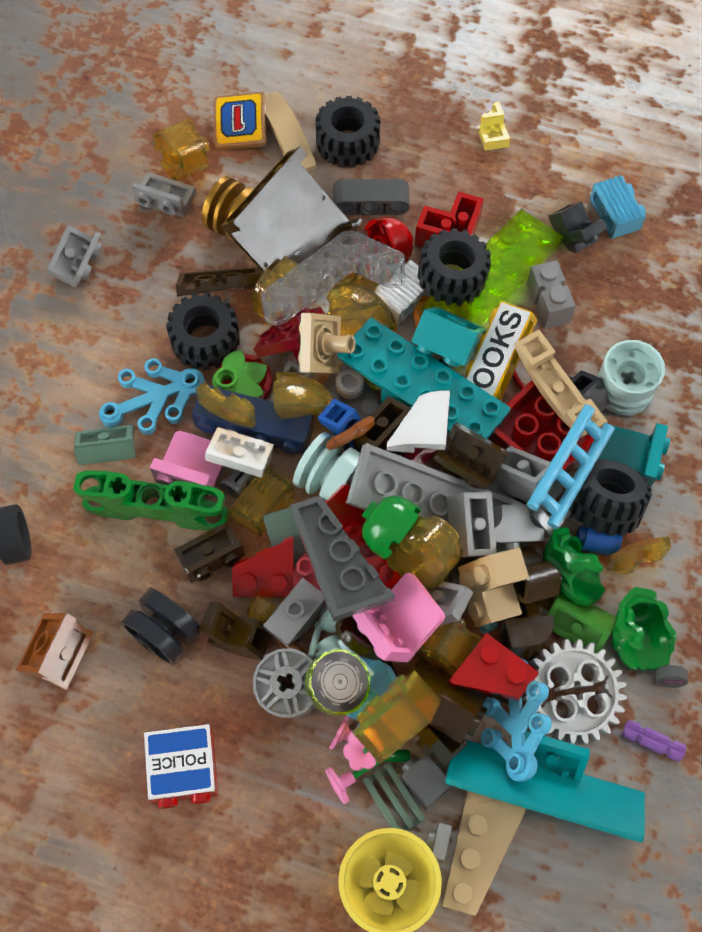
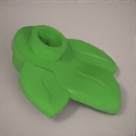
[212,350,267,398]

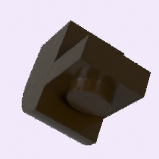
[498,600,554,660]
[199,601,272,660]

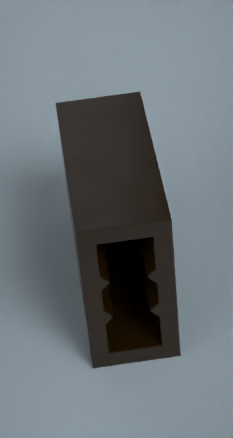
[391,658,488,744]

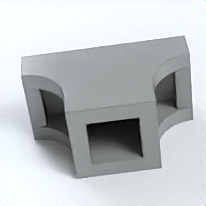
[493,505,545,549]
[263,578,325,648]

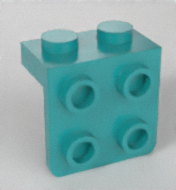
[597,423,671,486]

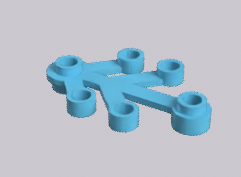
[99,358,205,435]
[481,658,552,782]

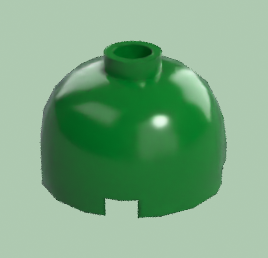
[361,495,422,560]

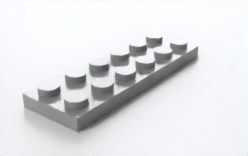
[346,443,526,553]

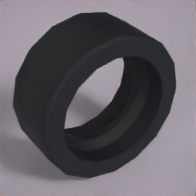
[0,504,32,565]

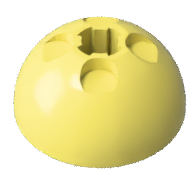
[339,828,442,932]

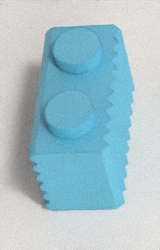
[590,175,646,239]

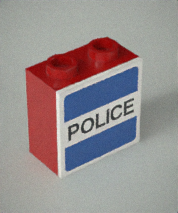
[144,724,219,809]

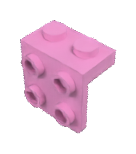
[150,431,223,499]
[353,573,445,662]

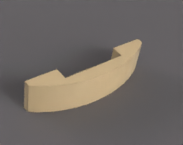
[265,91,317,171]
[514,329,608,438]

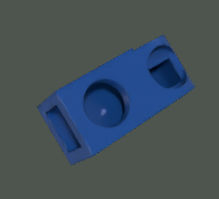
[318,399,361,451]

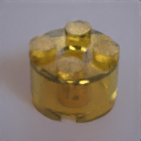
[153,118,210,181]
[387,515,463,590]

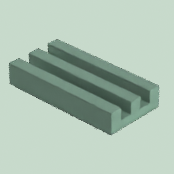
[362,762,425,831]

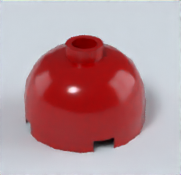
[363,217,413,273]

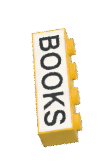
[465,301,537,401]

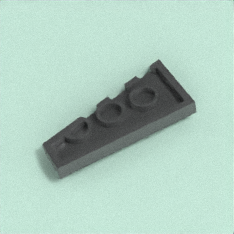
[290,495,395,622]

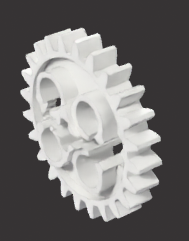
[523,639,627,744]

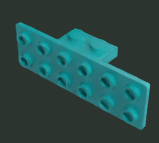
[337,318,510,439]
[445,731,645,842]

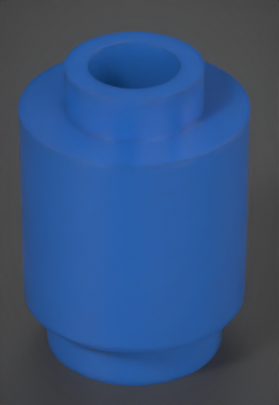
[576,526,623,557]

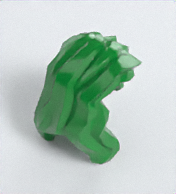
[543,527,605,606]
[612,587,677,671]

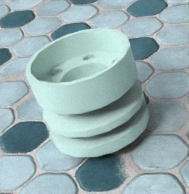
[597,340,665,416]
[293,432,360,502]

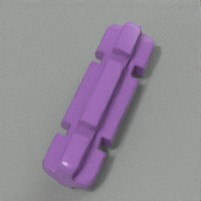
[622,720,686,762]

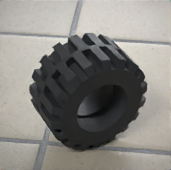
[315,96,380,168]
[417,229,492,306]
[166,293,240,370]
[569,459,652,536]

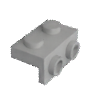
[132,171,197,218]
[45,225,102,288]

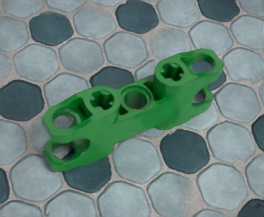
[73,471,229,530]

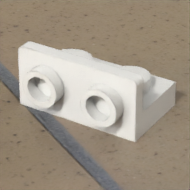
[205,427,274,478]

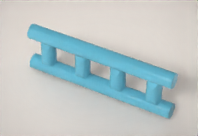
[526,404,614,529]

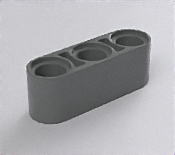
[333,179,410,216]

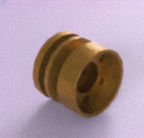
[201,176,254,242]

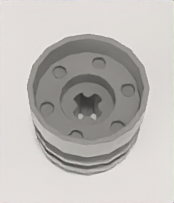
[253,648,320,719]

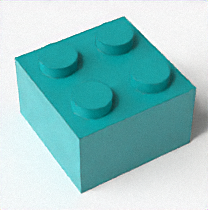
[411,306,487,367]

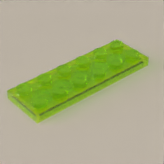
[422,208,564,326]

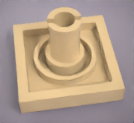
[298,313,355,373]

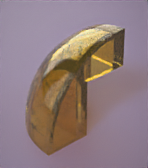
[325,282,398,336]
[273,371,335,424]

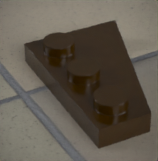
[176,267,262,297]

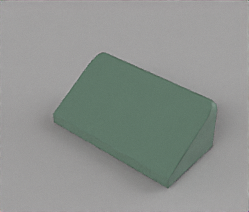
[74,425,136,465]

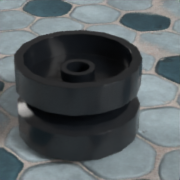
[120,587,201,666]

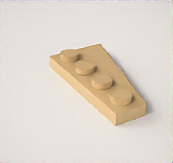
[442,791,526,916]

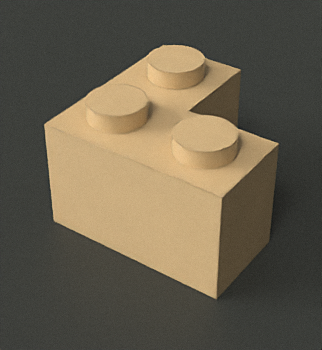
[458,547,529,628]

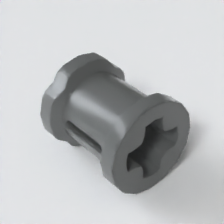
[220,470,258,500]

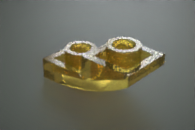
[195,382,256,428]
[605,536,672,574]

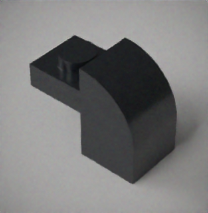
[548,201,608,253]

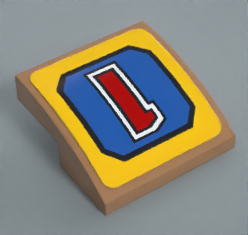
[214,92,267,151]

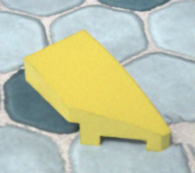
[479,102,510,151]

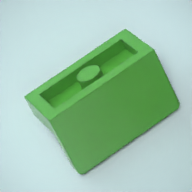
[548,591,616,653]

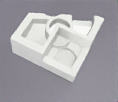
[387,391,450,453]

